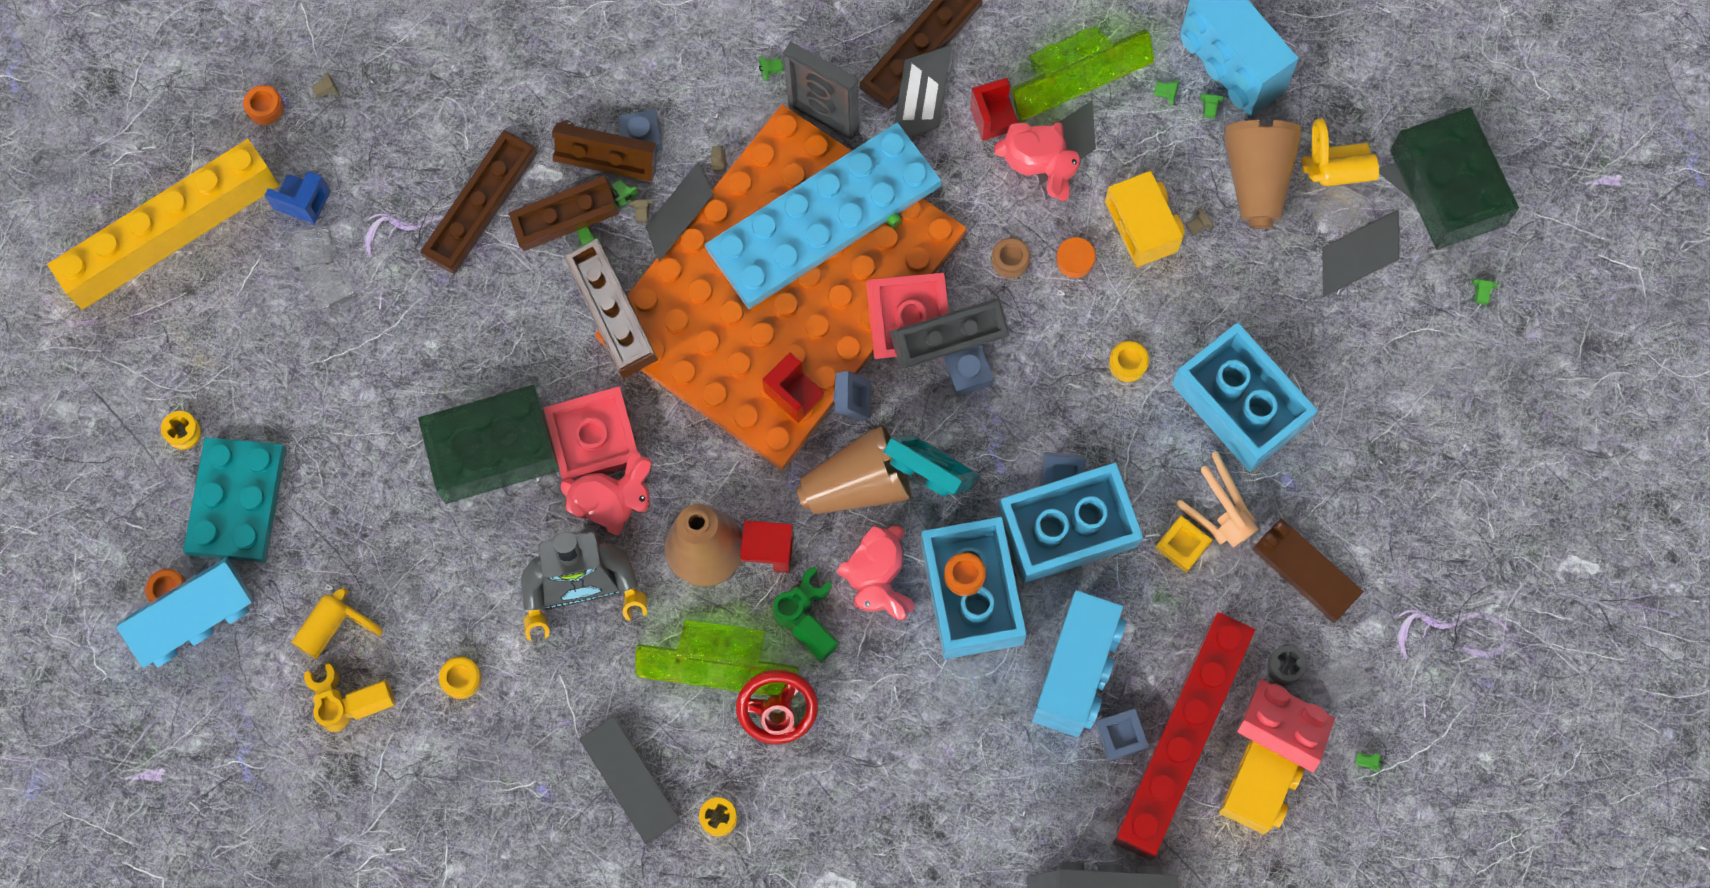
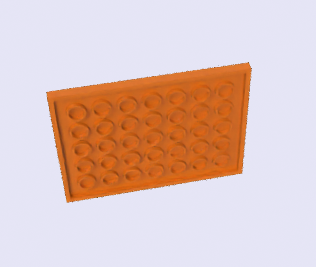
[595,104,967,471]

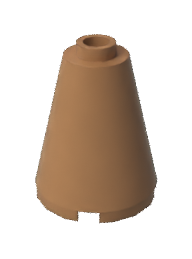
[1223,120,1302,229]
[796,425,912,515]
[664,504,742,587]

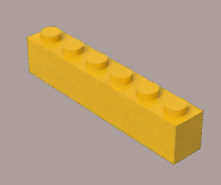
[47,138,280,310]

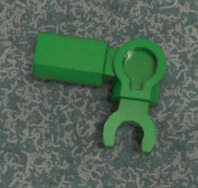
[773,567,840,662]

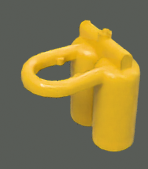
[1300,118,1379,187]
[291,587,383,660]

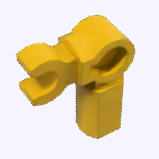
[304,663,396,732]

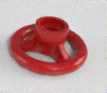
[736,670,818,744]

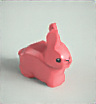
[994,123,1081,202]
[560,452,651,535]
[837,525,915,621]

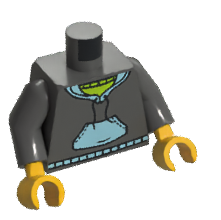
[521,532,648,641]

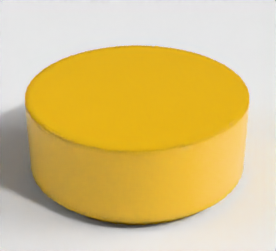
[1109,341,1149,382]
[439,657,482,699]

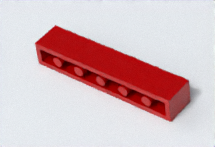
[1112,612,1256,861]

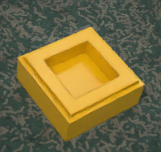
[1155,515,1213,573]

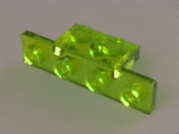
[1011,26,1154,121]
[635,620,799,699]

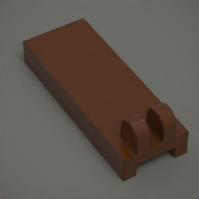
[552,120,657,182]
[509,175,620,251]
[1252,518,1364,623]

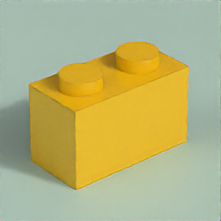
[1105,171,1185,268]
[1218,739,1305,835]

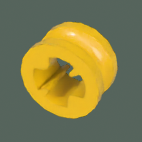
[161,411,201,450]
[699,797,738,837]

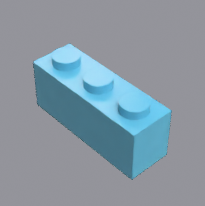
[116,556,253,668]

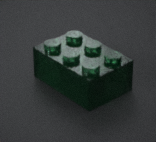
[1390,107,1519,250]
[418,384,560,504]

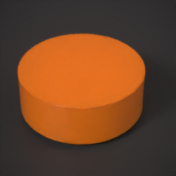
[243,85,284,125]
[1056,237,1096,278]
[944,552,986,596]
[145,569,187,602]

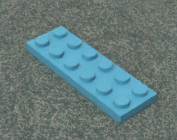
[705,122,941,309]

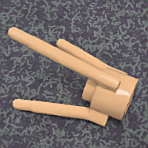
[1177,451,1259,548]

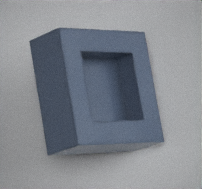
[618,110,662,151]
[944,345,994,396]
[833,371,871,421]
[1039,452,1086,487]
[1095,708,1149,762]

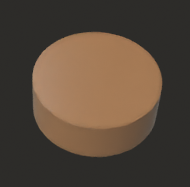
[991,238,1030,278]

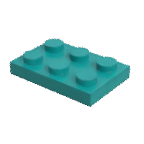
[883,435,981,497]
[183,437,286,563]

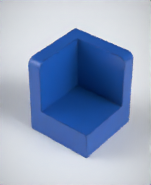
[264,171,331,224]

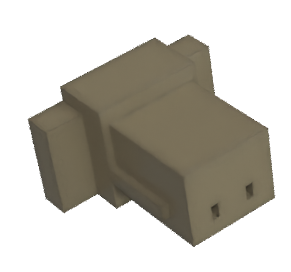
[311,72,340,99]
[711,146,725,171]
[630,199,654,223]
[1186,208,1214,236]

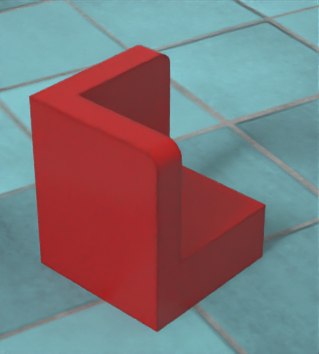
[970,78,1018,141]
[762,352,824,423]
[740,520,794,573]

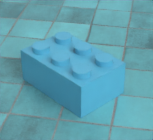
[1180,0,1299,117]
[1172,322,1318,473]
[997,462,1143,584]
[921,517,1026,660]
[1032,590,1127,738]

